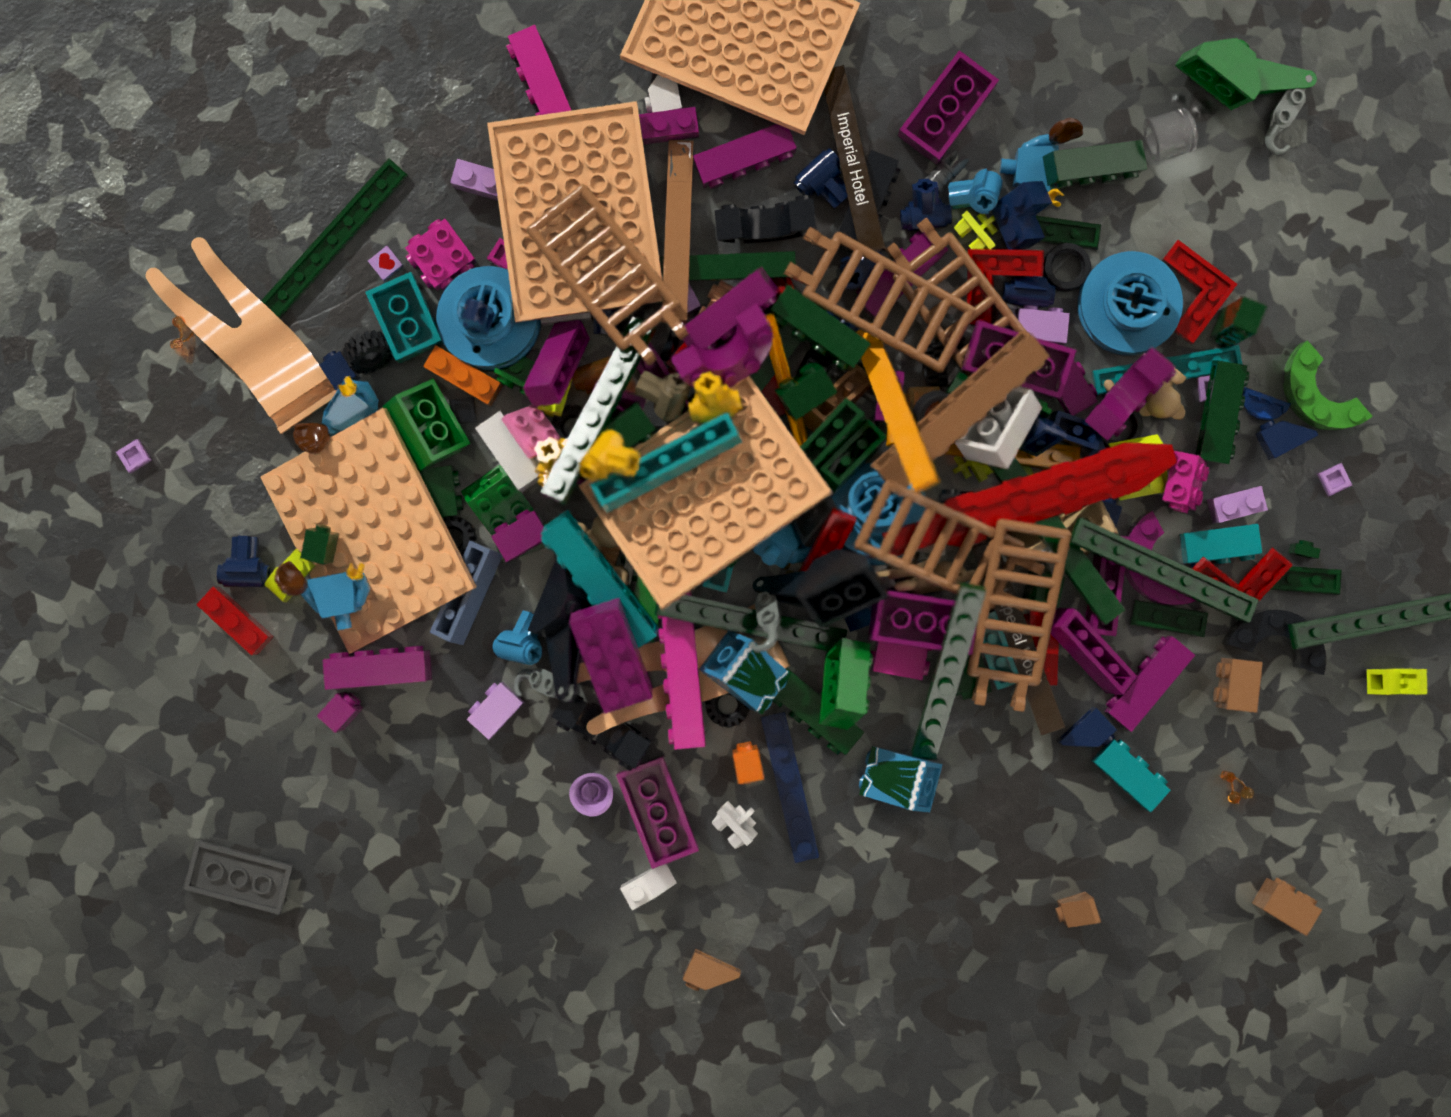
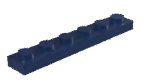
[761,711,819,863]

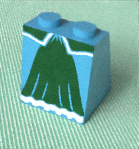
[699,631,792,715]
[859,746,943,812]

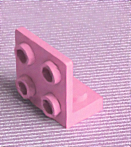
[502,405,561,459]

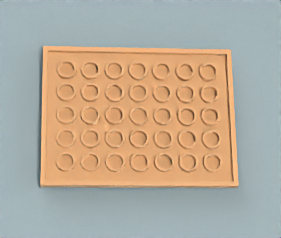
[620,0,860,135]
[487,101,662,323]
[579,376,832,610]
[260,408,477,654]

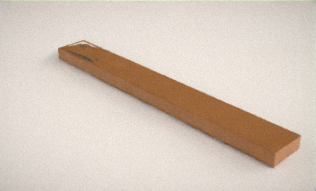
[662,140,694,324]

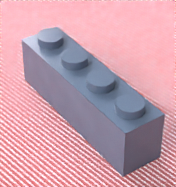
[430,541,502,645]

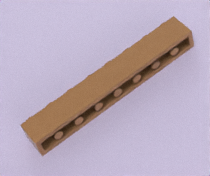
[871,330,1050,488]

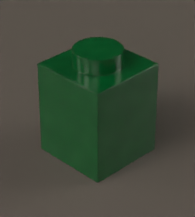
[300,524,339,564]

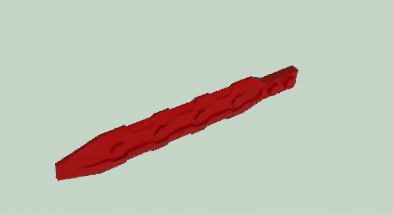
[882,442,1177,556]

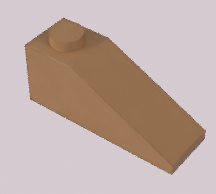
[803,364,871,432]

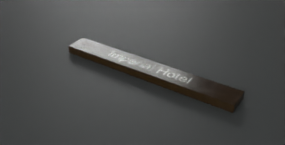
[824,65,886,257]
[972,540,1065,736]

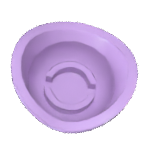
[569,773,613,816]

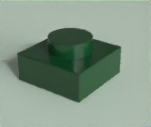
[1288,540,1321,559]

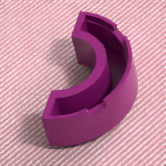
[671,303,773,387]
[1085,346,1177,441]
[1124,511,1196,605]

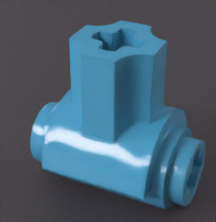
[948,168,1003,214]
[493,610,542,665]

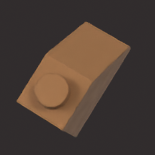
[1055,892,1101,928]
[683,949,741,991]

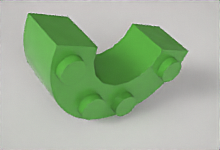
[1283,340,1373,430]

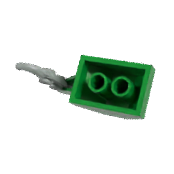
[1175,38,1317,155]

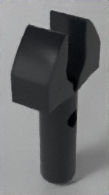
[660,324,684,361]

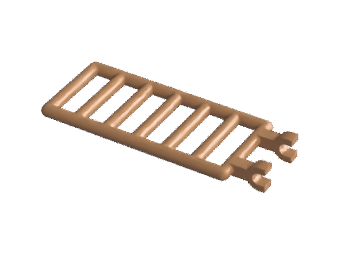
[527,185,689,366]
[886,218,1026,377]
[784,227,976,373]
[854,480,1046,612]
[967,519,1071,712]

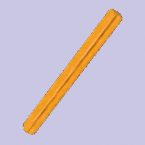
[764,314,808,447]

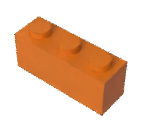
[423,345,503,407]
[732,741,764,784]

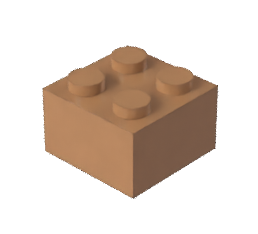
[1213,658,1263,713]
[1252,877,1322,936]

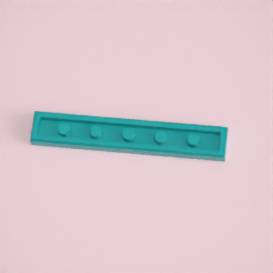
[1091,345,1243,395]

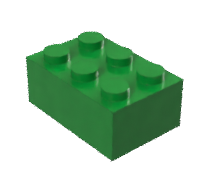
[382,378,471,472]
[819,638,873,730]

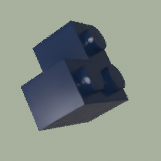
[991,181,1052,250]

